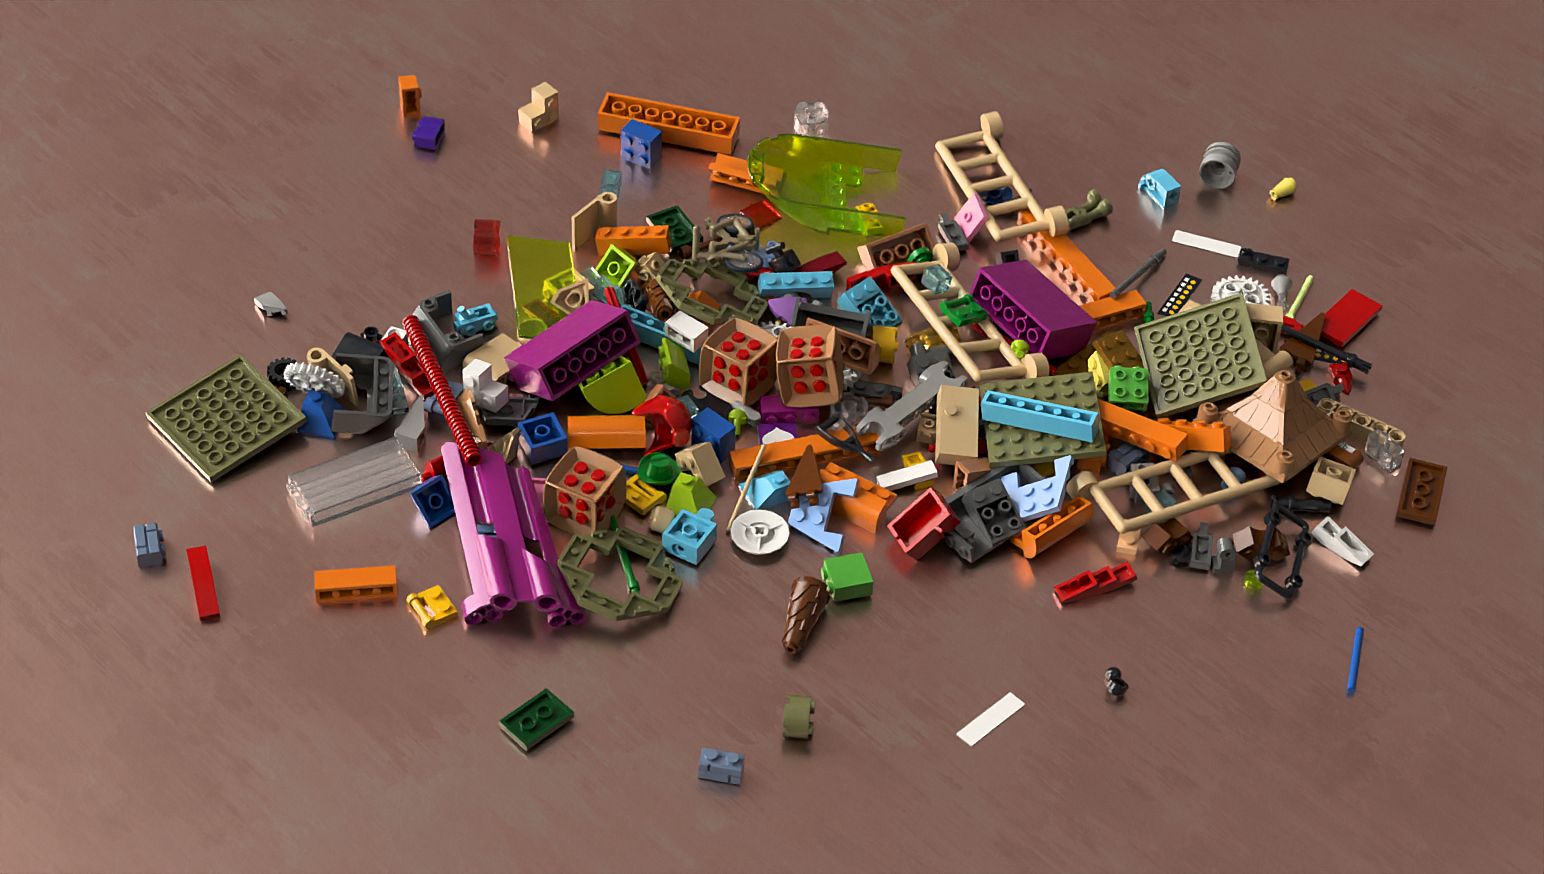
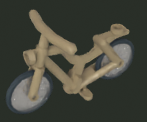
[692,214,764,279]

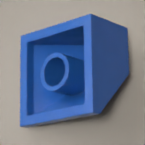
[298,390,346,440]
[410,474,455,528]

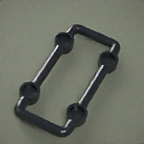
[1253,504,1313,599]

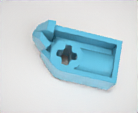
[1138,169,1181,208]

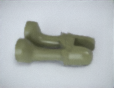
[1065,189,1113,230]

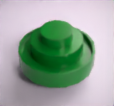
[907,247,933,263]

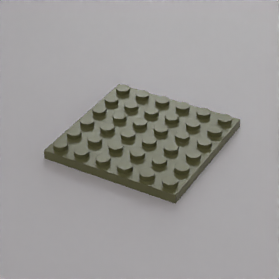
[1134,293,1267,419]
[145,354,307,482]
[979,372,1107,468]

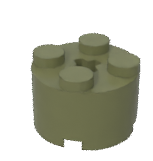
[783,694,816,739]

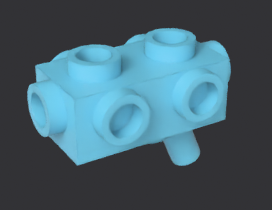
[453,303,498,336]

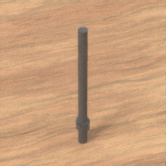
[1110,249,1167,299]

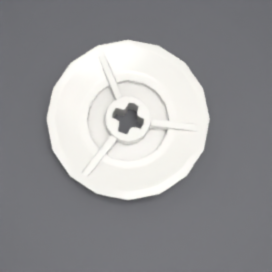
[730,510,790,555]

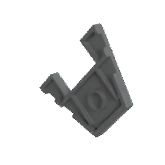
[478,393,544,427]

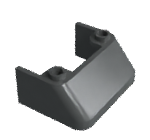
[404,290,484,372]
[791,297,872,338]
[331,353,394,434]

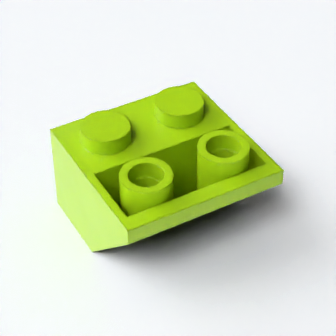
[658,338,690,390]

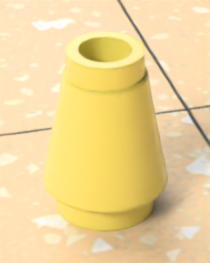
[1270,178,1297,200]

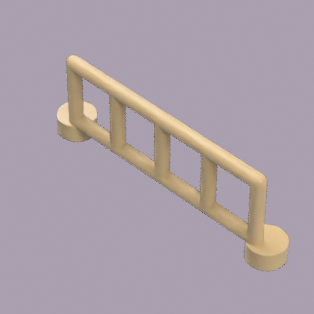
[936,111,1069,242]
[891,243,1049,382]
[1066,449,1281,534]

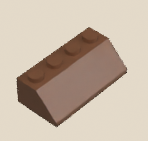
[857,223,935,270]
[806,318,881,375]

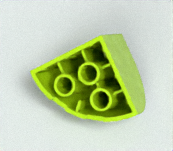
[578,355,647,414]

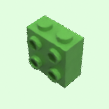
[1108,366,1148,411]
[821,552,874,602]

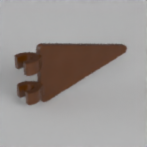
[1279,312,1325,373]
[785,445,823,509]

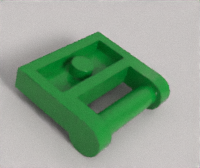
[939,294,988,327]

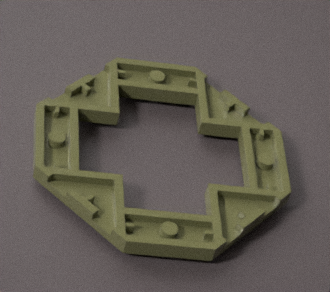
[656,259,769,325]
[557,527,683,621]

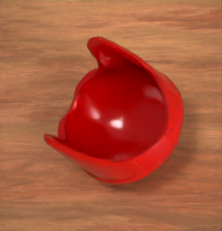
[631,395,692,456]

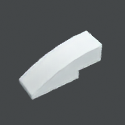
[1310,516,1374,566]

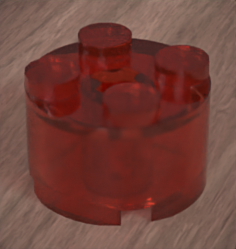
[473,219,501,256]

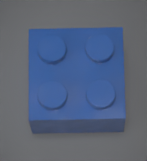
[621,119,662,169]
[691,407,736,464]
[517,412,568,465]

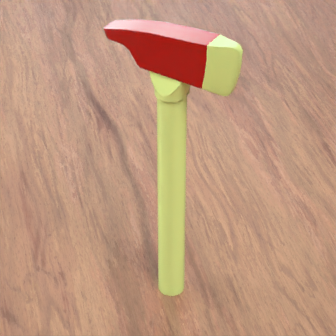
[1283,275,1314,328]

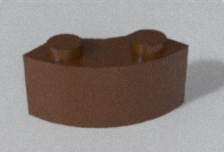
[1141,518,1192,554]
[1232,526,1290,561]

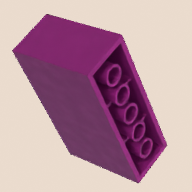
[969,259,1097,360]
[504,300,641,401]

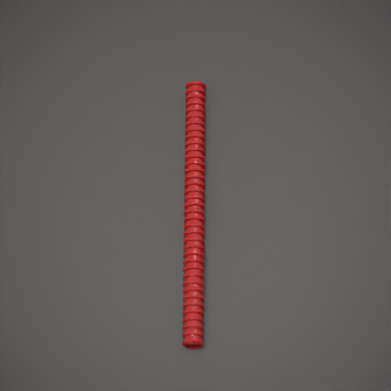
[403,315,482,467]

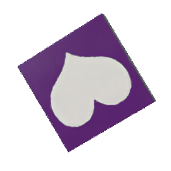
[757,422,797,446]

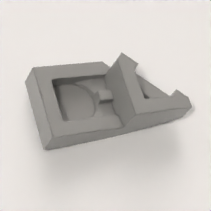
[254,292,288,316]

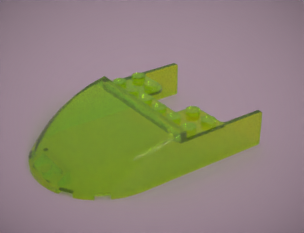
[747,134,906,238]

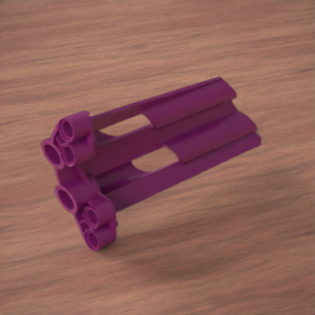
[441,442,587,627]

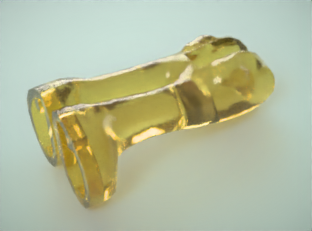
[904,326,961,350]

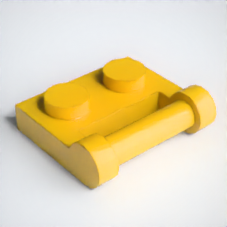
[625,474,667,515]
[406,585,458,629]

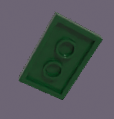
[646,205,703,253]
[499,688,574,751]

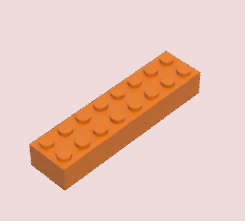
[597,92,740,155]

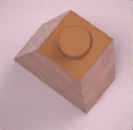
[953,457,994,492]

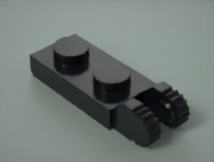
[1237,248,1290,275]

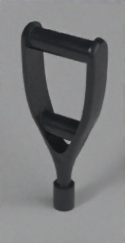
[815,413,875,464]

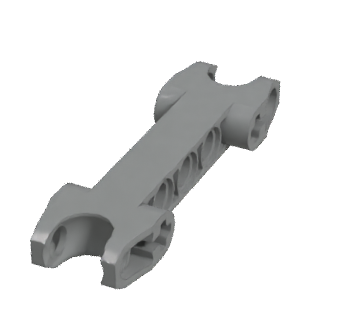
[856,361,968,451]

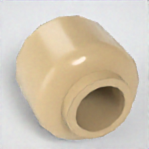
[647,506,675,533]

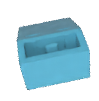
[836,276,903,327]

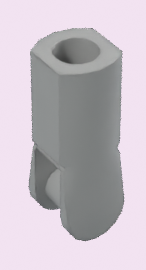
[732,400,761,427]

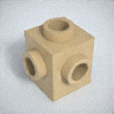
[634,252,665,283]

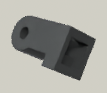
[1211,537,1237,574]

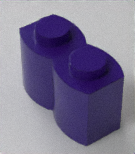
[412,116,445,150]

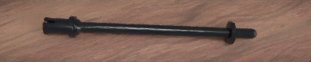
[1281,324,1373,374]

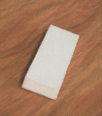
[876,460,938,491]

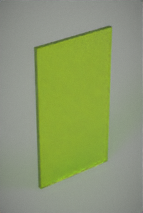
[506,235,575,339]

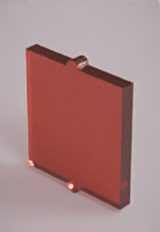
[740,200,782,230]

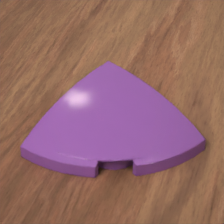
[768,297,807,327]

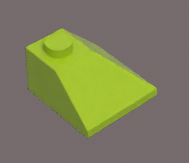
[592,244,637,294]
[666,472,716,518]

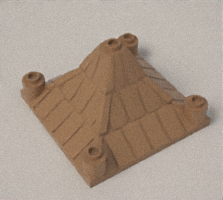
[1192,370,1353,483]

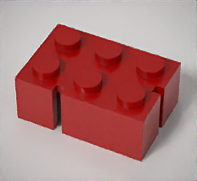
[887,487,961,560]

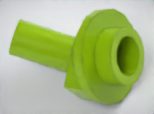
[1011,340,1029,358]
[729,409,748,436]

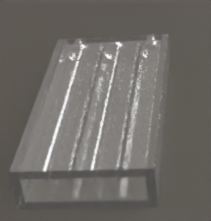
[286,437,421,527]

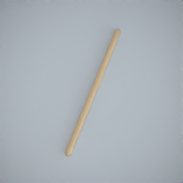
[726,444,766,534]

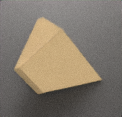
[550,278,589,315]
[488,427,520,464]

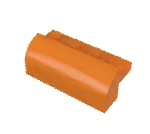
[708,153,787,197]
[568,415,646,449]
[819,462,897,534]
[1010,495,1093,558]

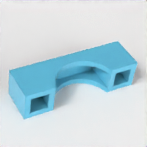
[758,271,834,299]

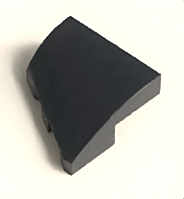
[622,278,647,312]

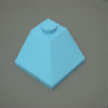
[738,471,790,510]

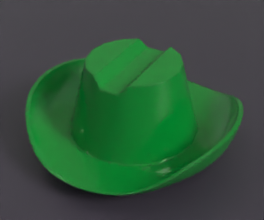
[637,452,682,485]

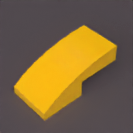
[902,452,934,490]

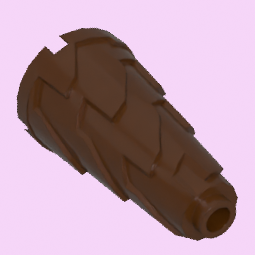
[641,278,675,322]
[782,576,831,654]

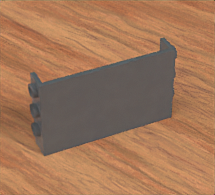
[943,464,1047,563]

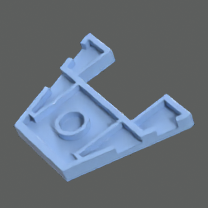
[1001,455,1074,522]
[788,479,859,554]

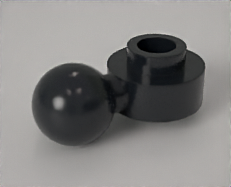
[1105,667,1129,696]

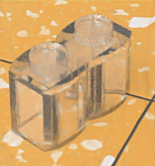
[1364,429,1405,473]

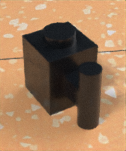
[765,242,801,273]

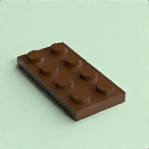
[1396,458,1448,526]

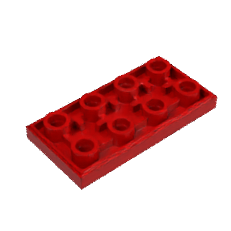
[1320,289,1383,347]

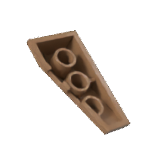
[456,388,488,450]

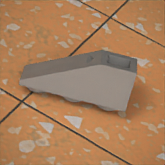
[394,395,426,453]

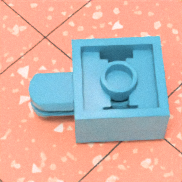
[662,508,717,565]

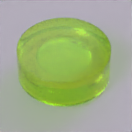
[1244,570,1263,589]

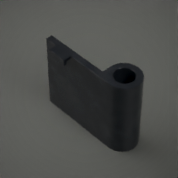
[331,332,388,391]

